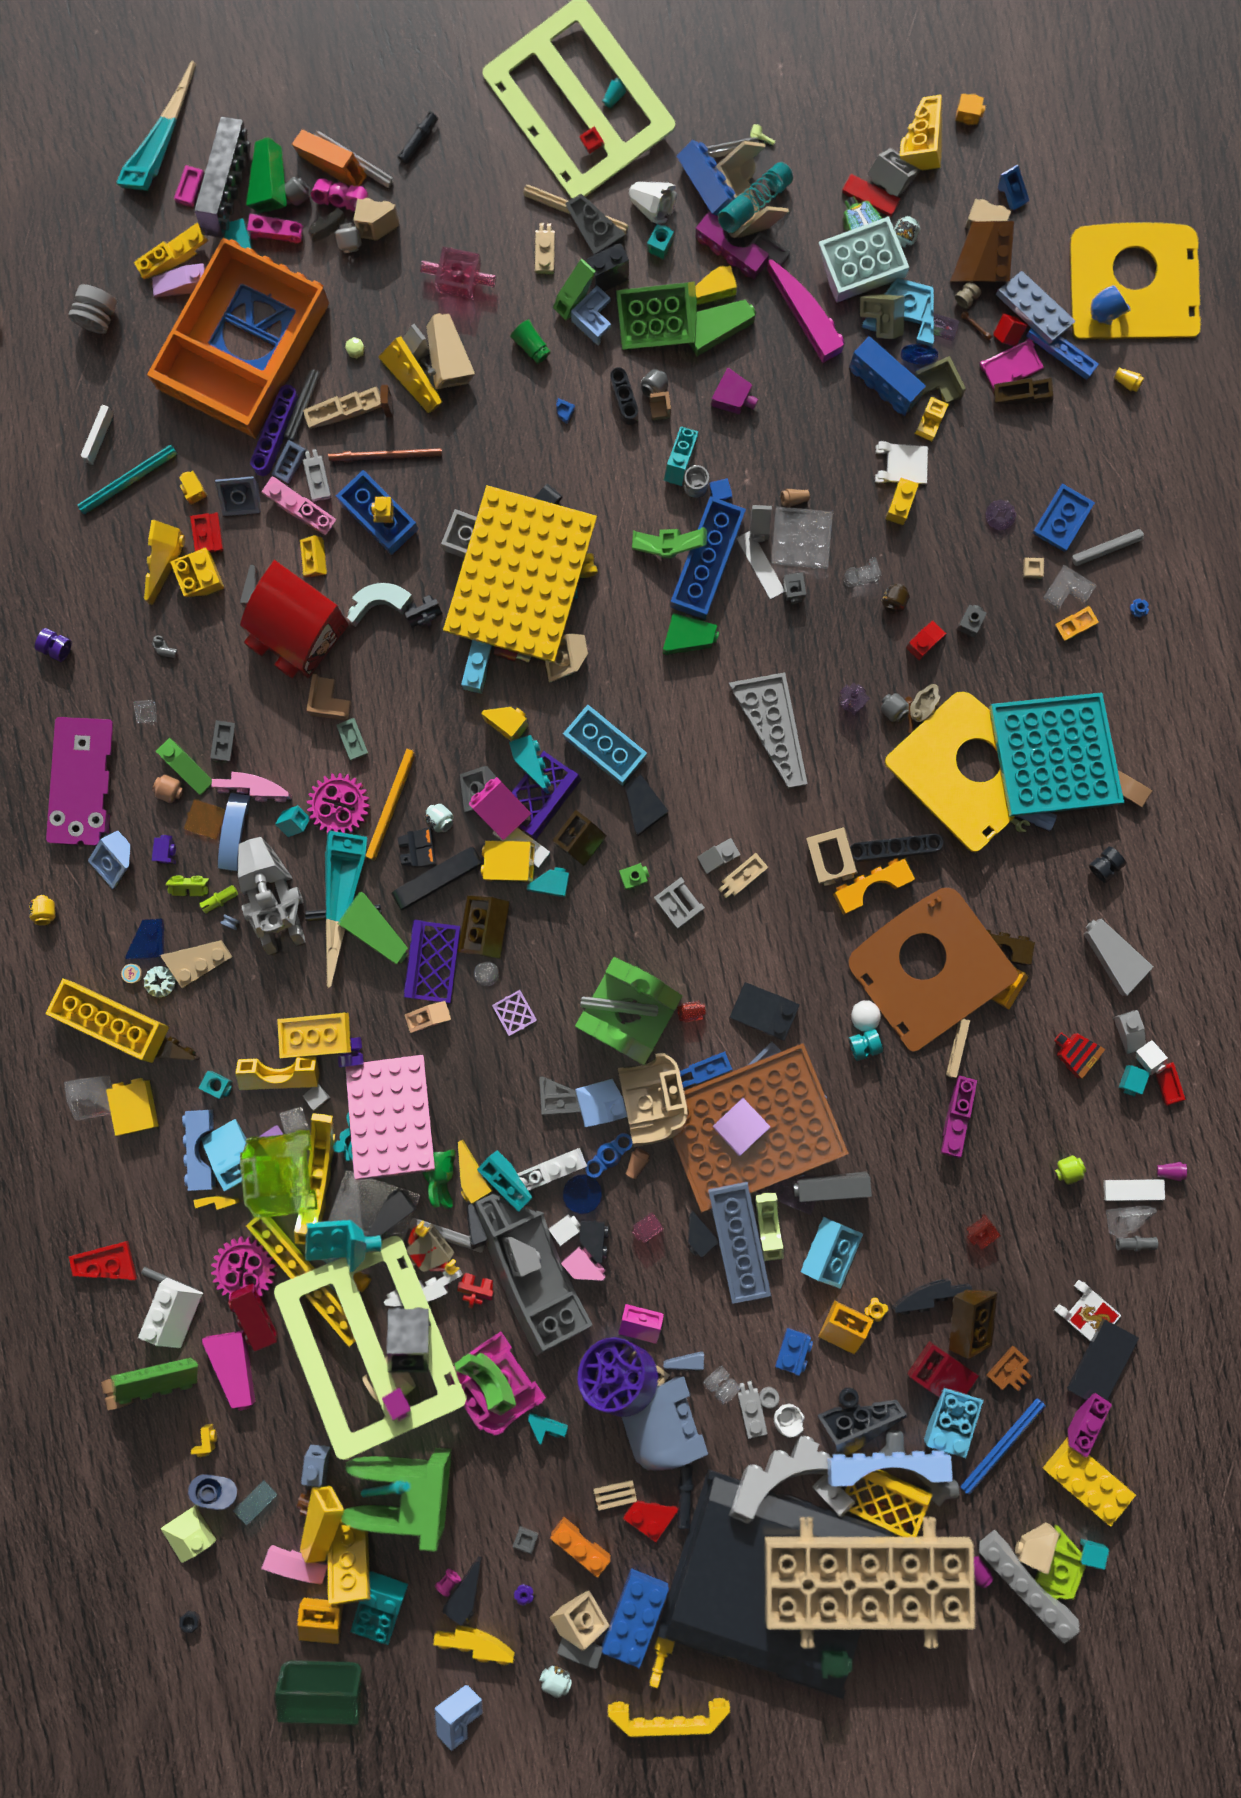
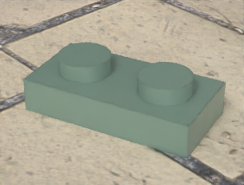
[336,718,369,761]

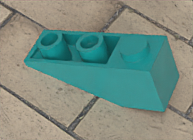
[664,426,698,486]
[509,735,551,794]

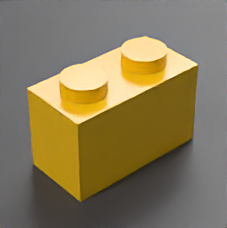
[886,478,919,525]

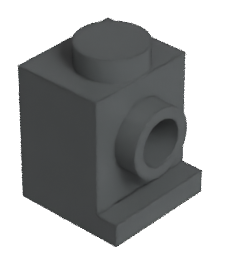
[782,572,806,604]

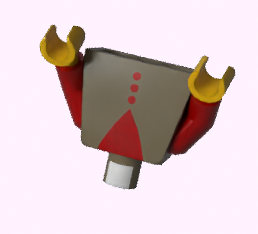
[404,1221,460,1275]

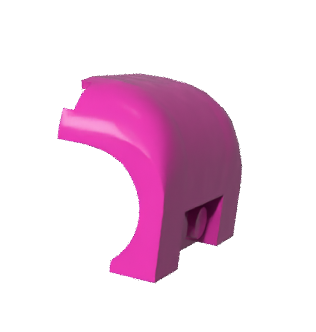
[450,1331,546,1435]

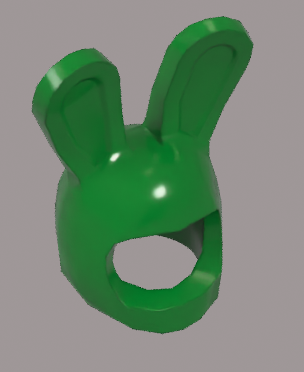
[422,1150,456,1209]

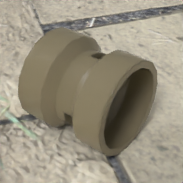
[955,281,981,309]

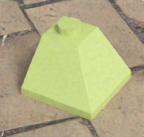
[161,1505,216,1563]

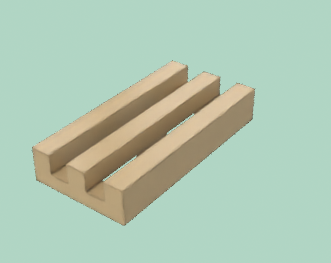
[594,1480,637,1510]

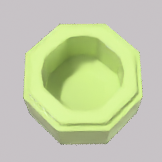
[345,338,365,358]

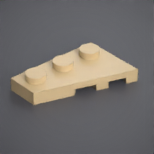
[160,940,232,988]

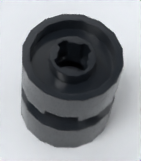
[1089,846,1126,883]

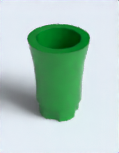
[510,319,551,364]

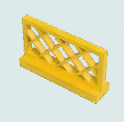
[845,1469,933,1537]

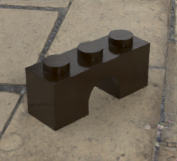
[986,929,1035,966]

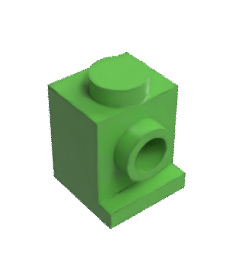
[619,863,650,890]

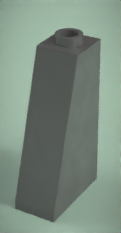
[794,1171,872,1202]

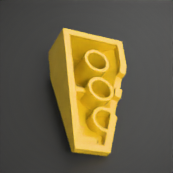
[900,95,942,170]
[144,520,185,605]

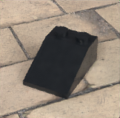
[729,982,800,1041]

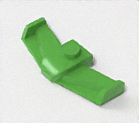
[632,527,707,558]

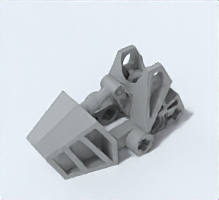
[238,837,306,955]

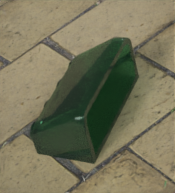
[275,1661,361,1724]

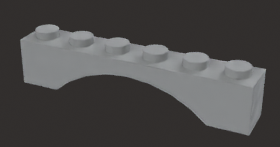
[979,1530,1079,1644]

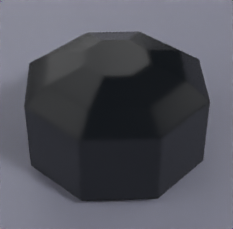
[179,1611,200,1633]

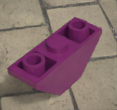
[1068,1393,1112,1457]

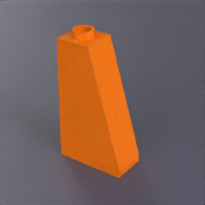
[292,130,367,187]

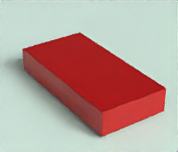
[1155,1062,1186,1105]

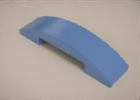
[218,793,250,871]

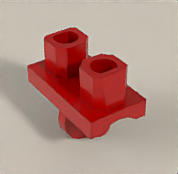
[457,1273,493,1309]

